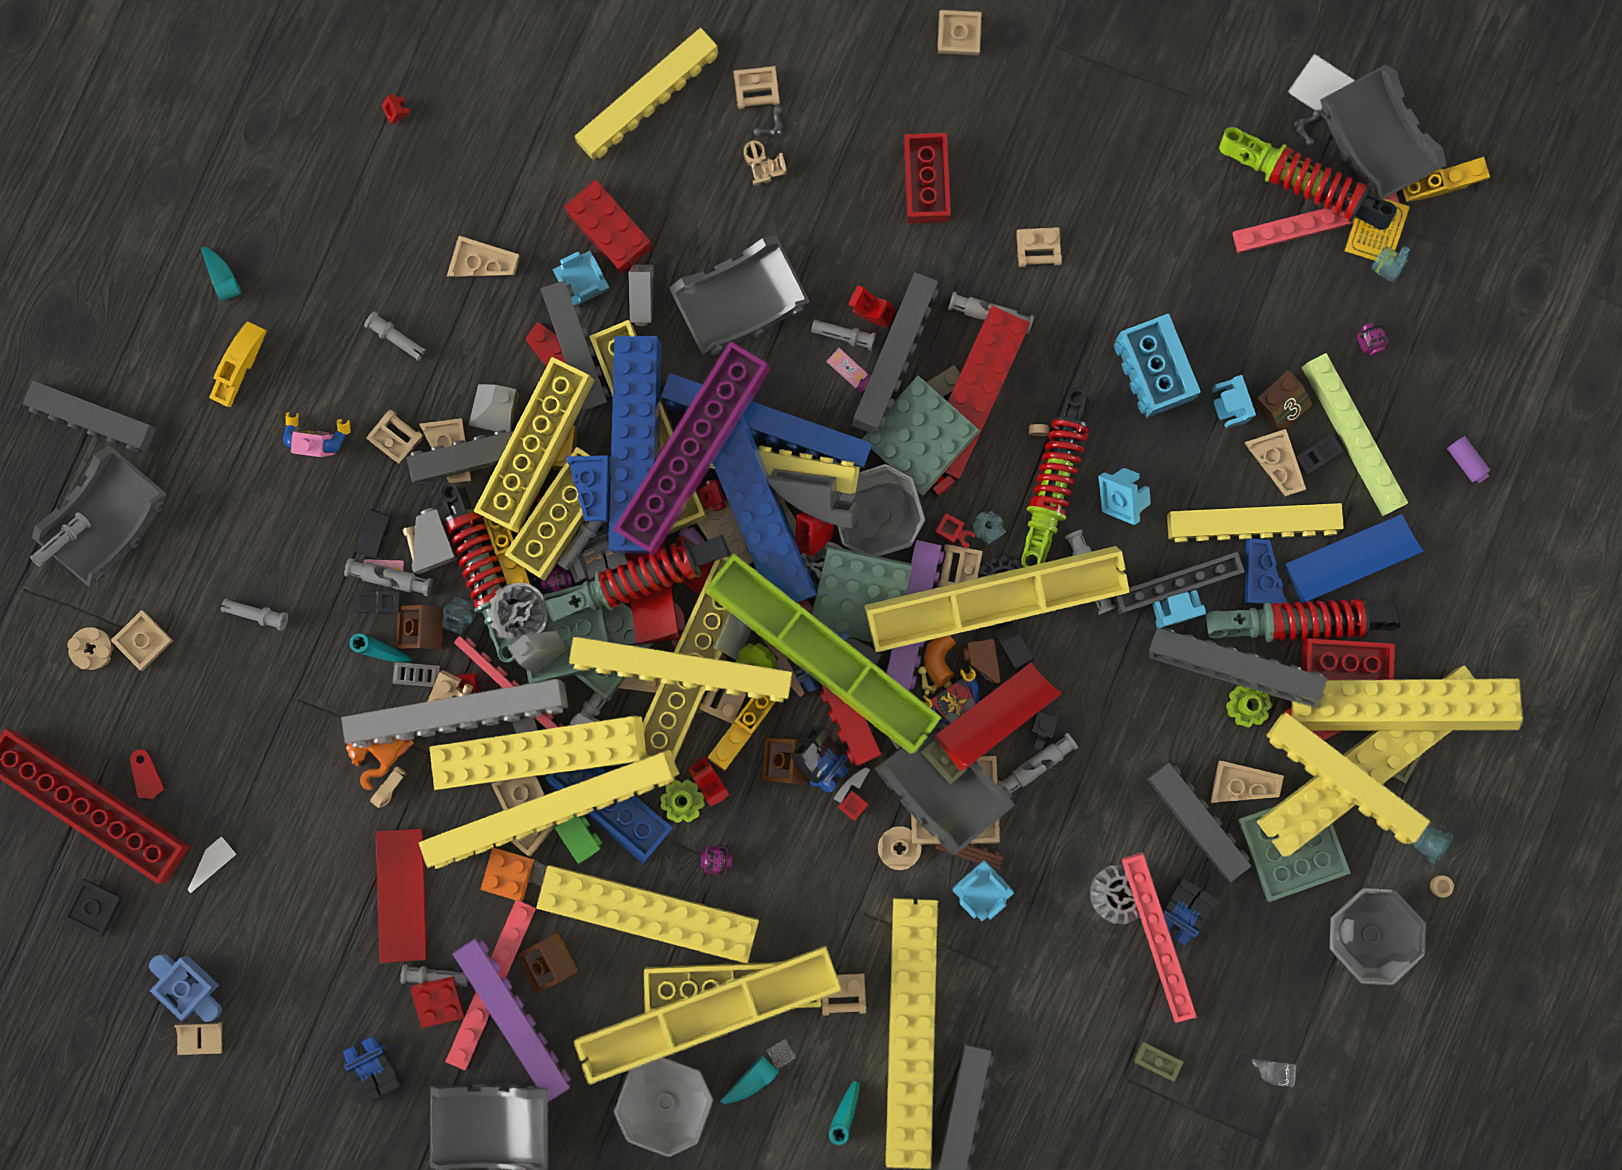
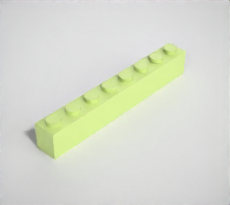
[1302,353,1408,516]

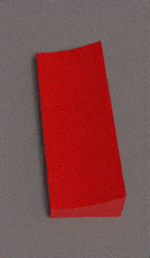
[627,540,680,646]
[934,663,1062,771]
[376,829,428,963]

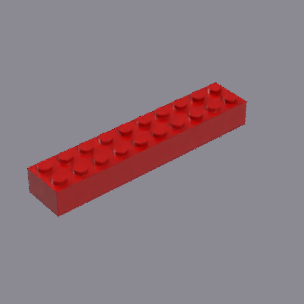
[0,729,191,884]

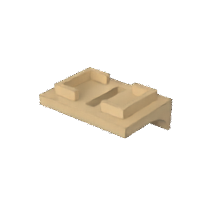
[175,1022,222,1055]

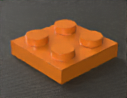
[480,848,535,901]

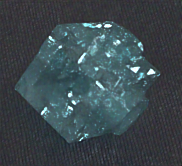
[972,511,1006,546]
[442,597,475,635]

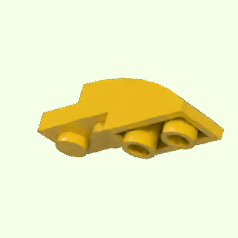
[1402,157,1490,202]
[209,321,267,407]
[483,517,531,585]
[707,695,776,771]

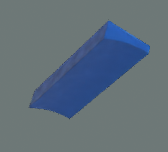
[1284,514,1423,604]
[545,767,673,864]

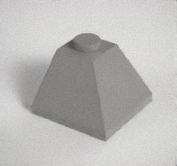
[469,385,520,432]

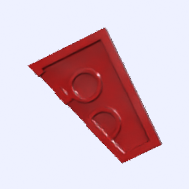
[525,322,567,367]

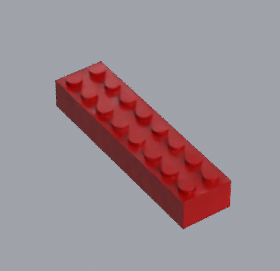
[944,306,1030,480]

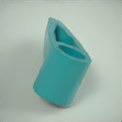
[201,247,241,302]
[349,633,412,663]
[720,1056,779,1104]
[829,1081,860,1145]

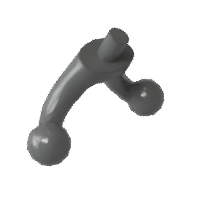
[754,106,783,136]
[1294,110,1322,146]

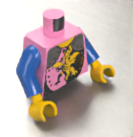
[283,412,351,457]

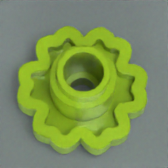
[736,643,778,669]
[1226,686,1272,727]
[661,780,705,823]

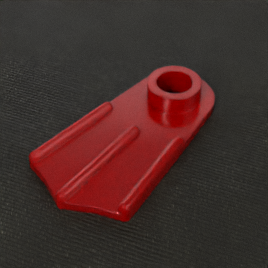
[130,750,164,799]

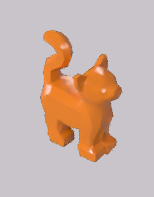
[346,738,414,790]

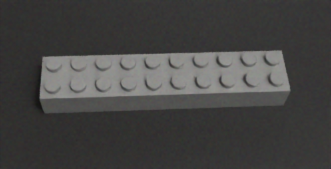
[341,679,569,748]

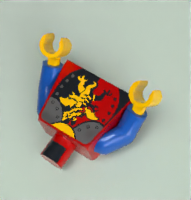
[923,666,980,726]

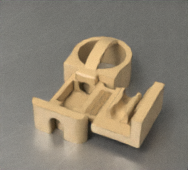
[744,141,787,186]
[370,766,408,808]

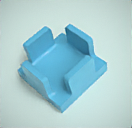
[553,251,610,305]
[1212,375,1256,428]
[1099,468,1151,525]
[1152,590,1206,628]
[952,860,1014,921]

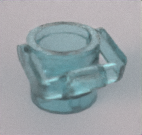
[1371,246,1410,283]
[1413,824,1454,865]

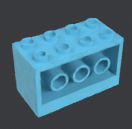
[1114,313,1201,418]

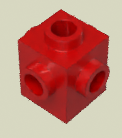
[698,479,729,511]

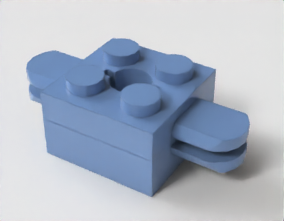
[149,954,222,1022]

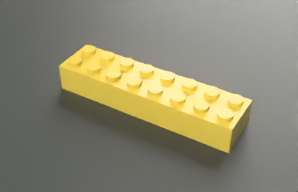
[474,357,595,533]
[644,962,821,1013]

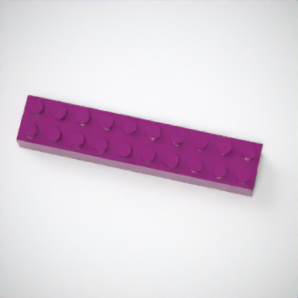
[613,341,771,555]

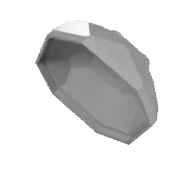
[614,1057,713,1157]

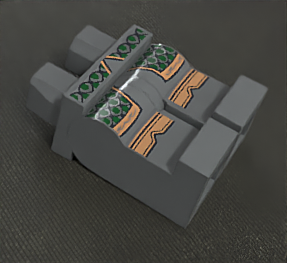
[582,519,629,581]

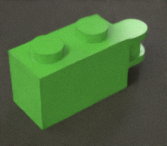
[555,814,602,864]

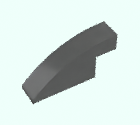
[768,469,858,528]

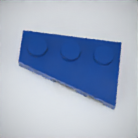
[566,456,610,522]
[1245,539,1287,604]

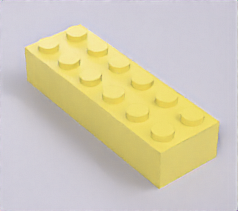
[504,447,611,581]

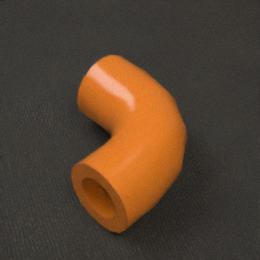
[924,635,957,688]

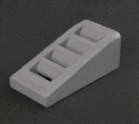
[393,662,440,687]

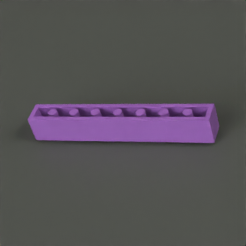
[886,540,944,691]
[453,937,571,1103]

